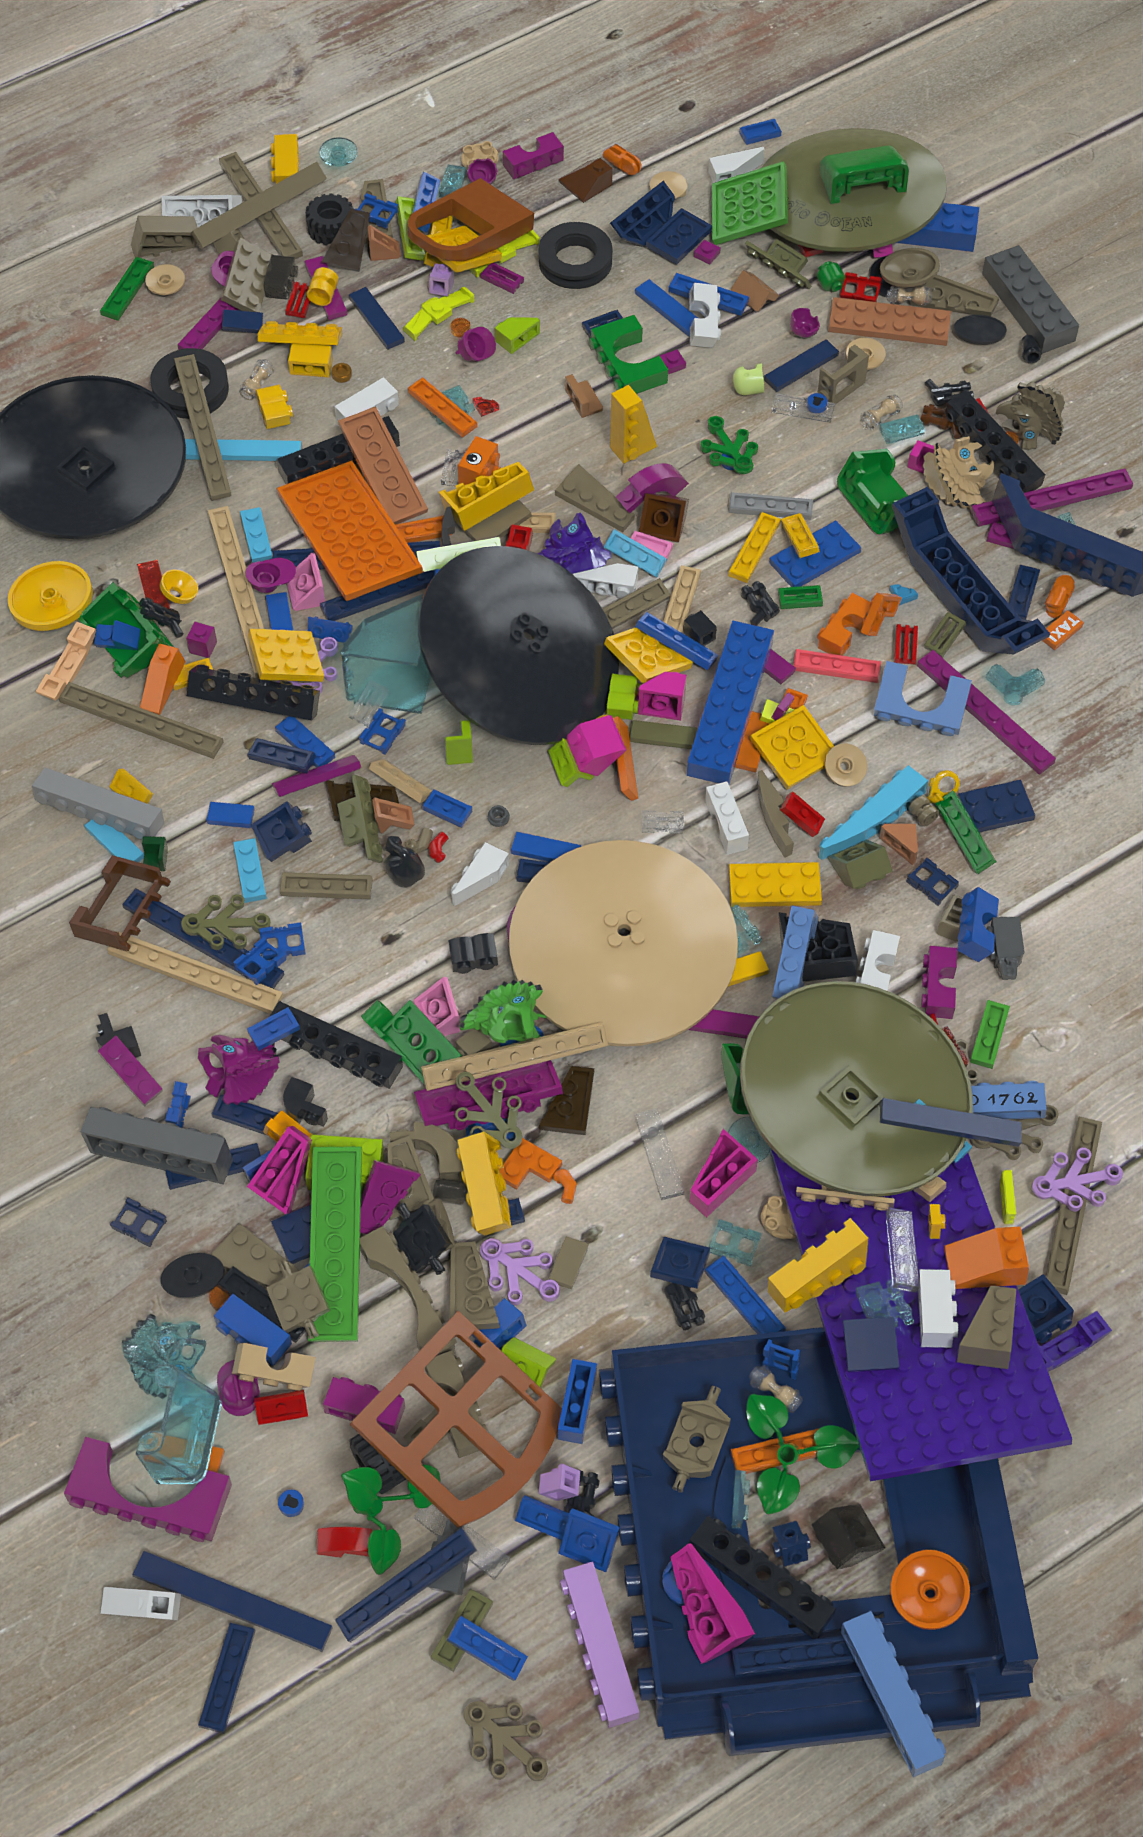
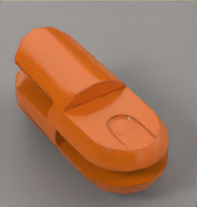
[602,144,642,175]
[1045,575,1075,618]

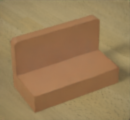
[731,270,779,312]
[565,374,603,418]

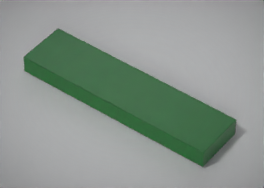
[100,257,154,321]
[935,790,997,874]

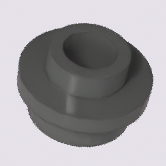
[487,805,510,827]

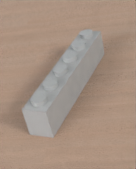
[32,768,164,839]

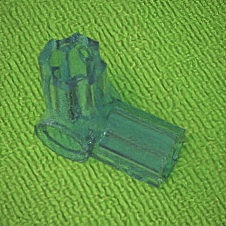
[986,664,1045,705]

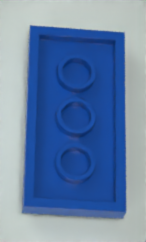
[769,520,861,587]

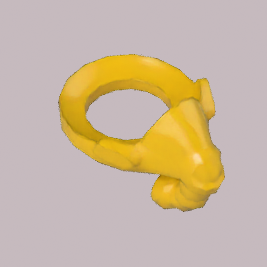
[927,770,960,803]

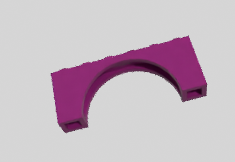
[64,1437,232,1542]

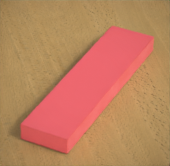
[793,649,881,683]

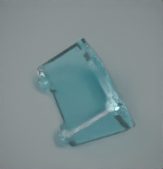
[136,1364,222,1484]

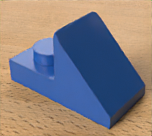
[94,620,141,650]

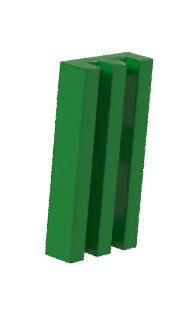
[778,585,823,609]

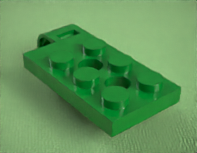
[361,999,463,1085]

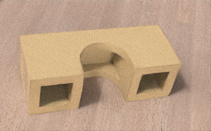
[232,1343,316,1391]

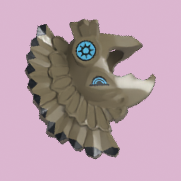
[996,382,1065,450]

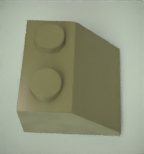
[828,839,893,889]

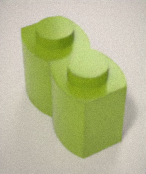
[607,674,642,720]

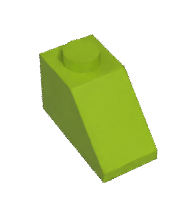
[495,317,540,354]

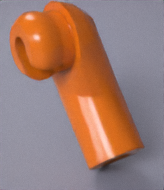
[553,1169,577,1204]

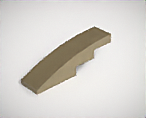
[757,770,794,858]

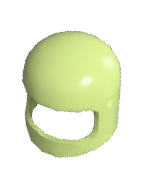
[733,363,764,396]

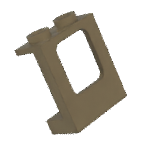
[817,344,869,407]

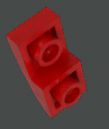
[317,1527,372,1558]

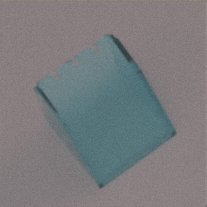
[341,593,431,714]

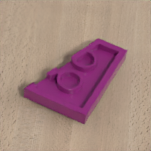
[360,1160,421,1234]

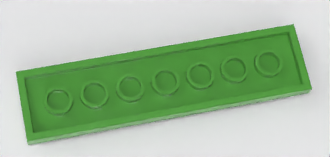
[308,1147,362,1342]

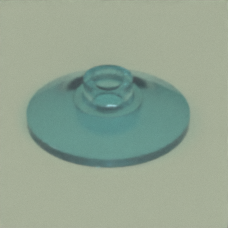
[319,137,357,166]
[728,1116,771,1163]

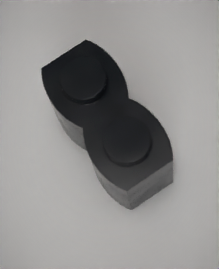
[448,933,498,974]

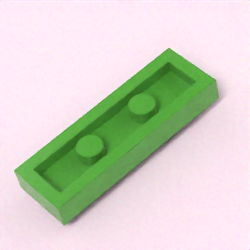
[970,1000,1010,1069]

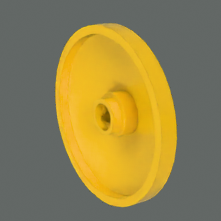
[8,561,93,631]

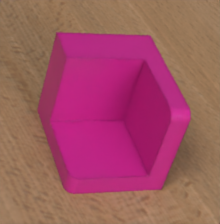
[907,440,934,473]

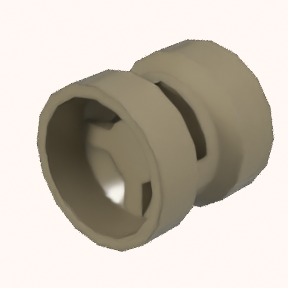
[908,795,939,827]

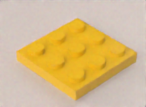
[427,226,502,273]
[604,628,693,684]
[248,629,324,682]
[750,705,834,790]

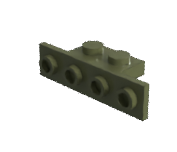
[745,239,812,290]
[337,775,383,863]

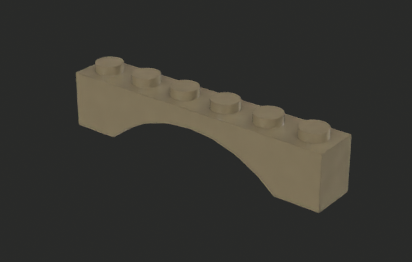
[360,1226,457,1356]

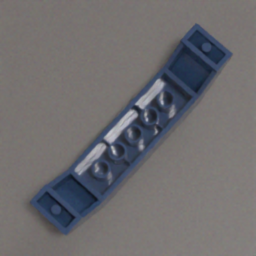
[992,473,1143,597]
[892,486,1050,655]

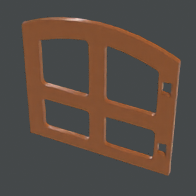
[349,1311,562,1528]

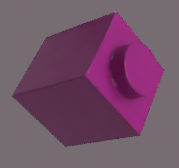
[186,621,217,658]

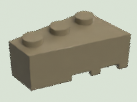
[131,216,198,258]
[957,1286,1016,1369]

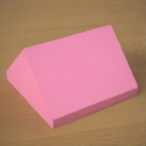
[287,553,325,611]
[414,977,460,1036]

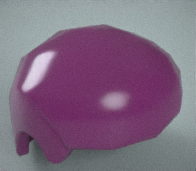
[467,158,498,185]
[790,308,820,338]

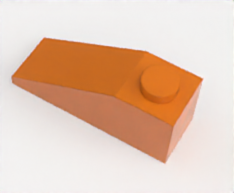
[140,644,186,715]

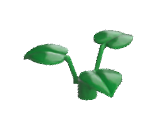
[747,1394,859,1514]
[341,1465,441,1575]

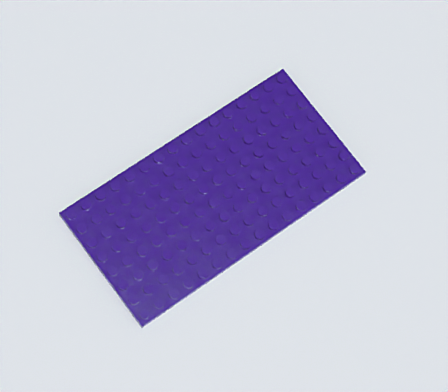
[771,1149,1073,1482]

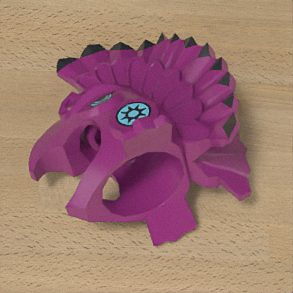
[198,1035,280,1105]

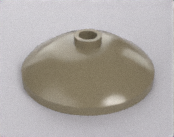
[880,248,940,288]

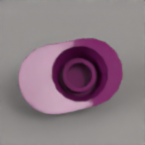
[211,251,234,286]
[455,327,496,361]
[245,558,296,593]
[217,1360,260,1416]

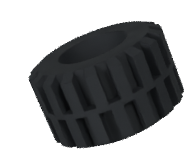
[305,193,354,246]
[349,1425,406,1494]

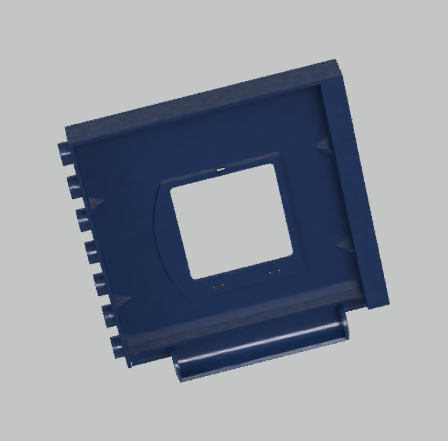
[599,1327,1039,1756]

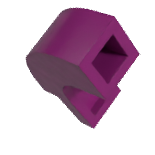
[616,463,689,513]

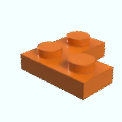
[861,593,902,636]
[499,1138,562,1190]

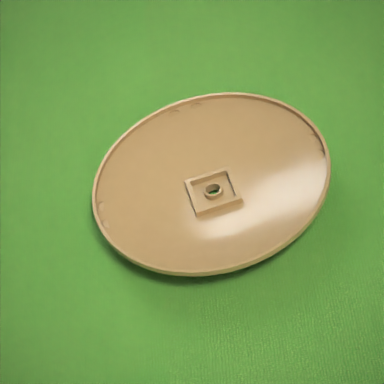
[509,840,738,1046]

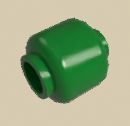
[816,261,846,292]

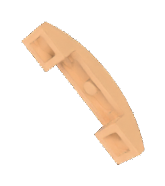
[36,622,96,701]

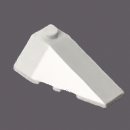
[161,195,242,227]

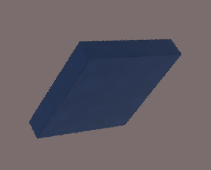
[650,1237,710,1289]
[843,1317,899,1372]

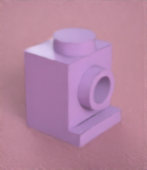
[539,1464,580,1501]

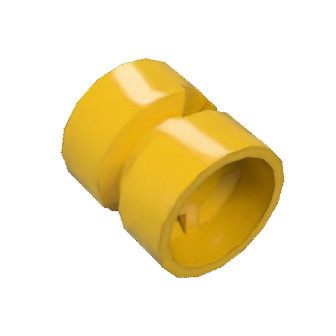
[307,267,339,306]

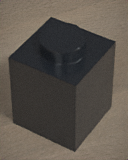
[683,610,717,646]

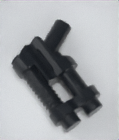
[925,379,974,406]
[741,581,780,626]
[139,597,184,638]
[664,1283,706,1331]
[563,1470,600,1518]

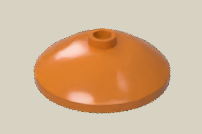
[891,1550,970,1630]

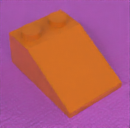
[944,1226,1029,1289]

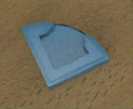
[889,584,918,605]

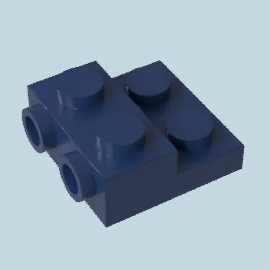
[251,801,312,862]
[1018,1274,1074,1343]

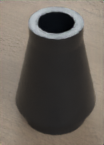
[1022,335,1042,363]

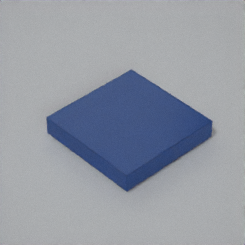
[558,1508,620,1572]

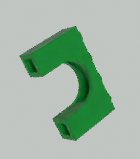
[589,315,668,394]

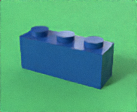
[214,1294,292,1366]
[558,1359,597,1444]

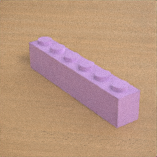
[560,1562,639,1728]

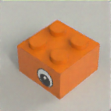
[458,436,501,485]

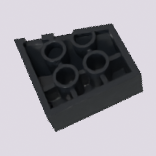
[778,912,858,981]

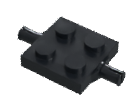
[393,1203,452,1275]

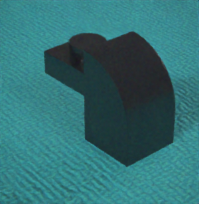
[96,1013,141,1058]
[283,1077,328,1127]

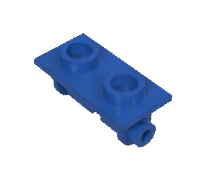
[308,616,353,644]

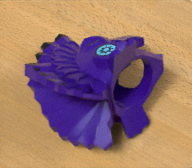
[537,512,611,574]

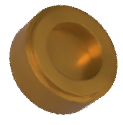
[332,363,352,383]

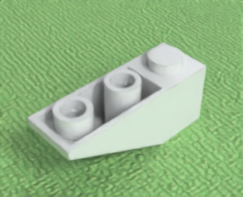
[708,147,764,183]
[573,563,638,598]
[450,842,509,906]
[100,1587,181,1621]

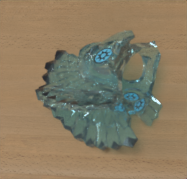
[122,1314,207,1400]

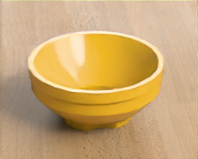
[160,569,198,604]

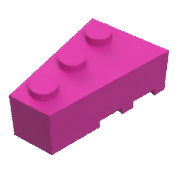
[247,1126,312,1214]
[689,1129,758,1218]

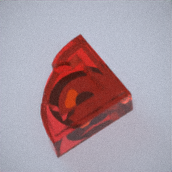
[472,397,499,417]

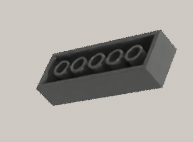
[982,245,1079,354]
[80,1107,233,1185]

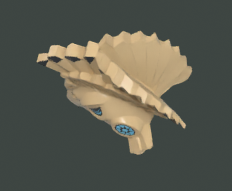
[923,436,994,510]

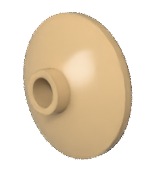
[146,264,185,295]
[846,338,886,370]
[825,743,867,787]

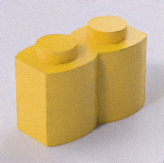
[256,384,293,429]

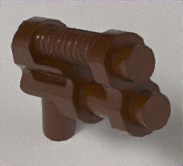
[920,404,962,439]

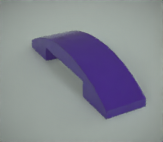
[1038,1311,1112,1372]

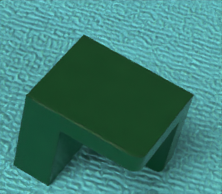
[142,836,168,871]

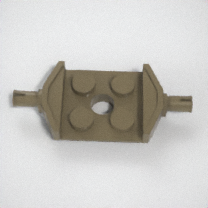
[663,1386,731,1492]

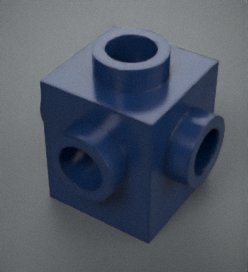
[772,1521,811,1567]

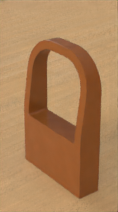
[407,178,534,261]

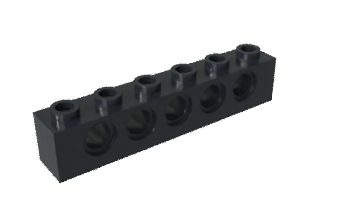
[945,390,1046,493]
[277,416,400,484]
[186,665,320,721]
[269,1001,403,1089]
[689,1516,836,1639]

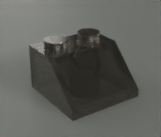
[811,1504,886,1570]

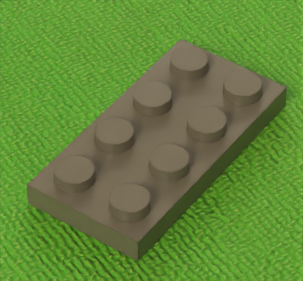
[221,238,275,312]

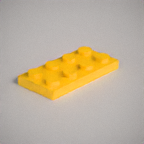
[258,321,342,345]
[729,862,822,907]

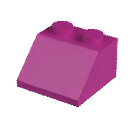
[638,672,687,721]
[566,715,626,776]

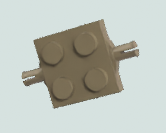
[266,1260,330,1339]

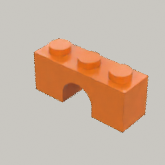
[817,593,871,656]

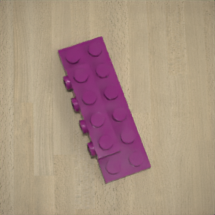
[414,1060,563,1130]

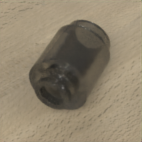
[433,1178,468,1205]

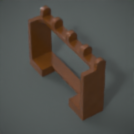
[69,855,171,951]

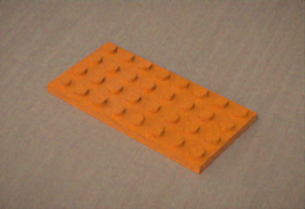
[277,461,423,601]

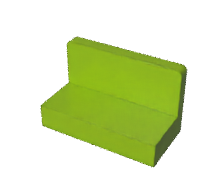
[445,720,473,765]
[548,738,594,787]
[501,1337,556,1388]

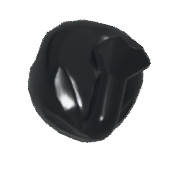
[384,836,425,888]

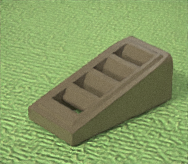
[937,894,963,941]

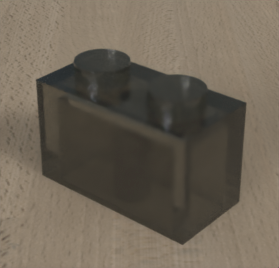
[264,255,299,300]

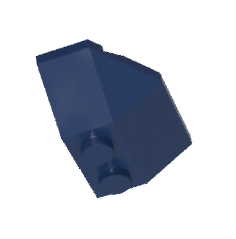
[610,180,675,247]

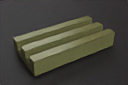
[924,612,966,658]

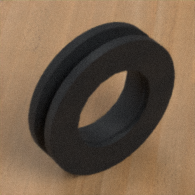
[538,222,613,289]
[150,348,229,419]

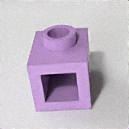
[429,264,454,296]

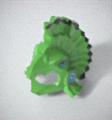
[459,980,546,1043]

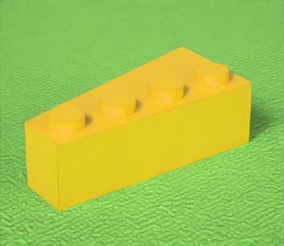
[610,385,657,464]
[439,462,534,531]
[457,1132,511,1236]
[767,1218,868,1313]

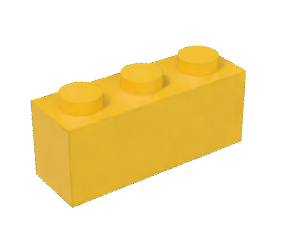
[271,134,299,184]

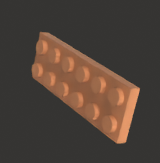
[828,297,951,346]
[338,406,428,525]

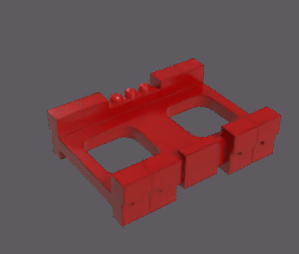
[840,272,882,302]

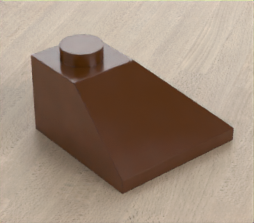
[559,158,613,203]
[639,493,689,542]

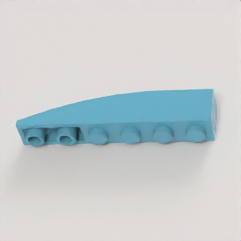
[819,765,928,860]

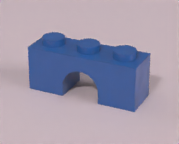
[957,887,999,962]

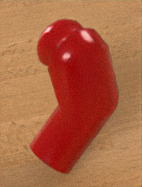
[428,832,449,863]

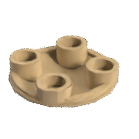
[461,141,499,169]
[649,171,688,199]
[761,1196,796,1239]

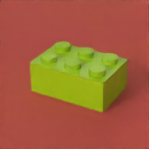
[305,1135,384,1194]

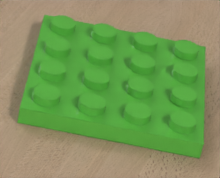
[712,161,788,245]

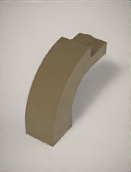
[390,1122,464,1183]

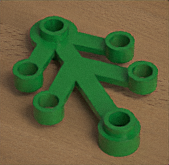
[700,416,758,474]

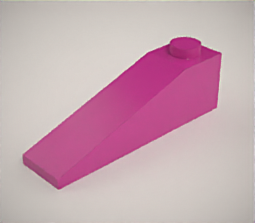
[671,1543,755,1664]

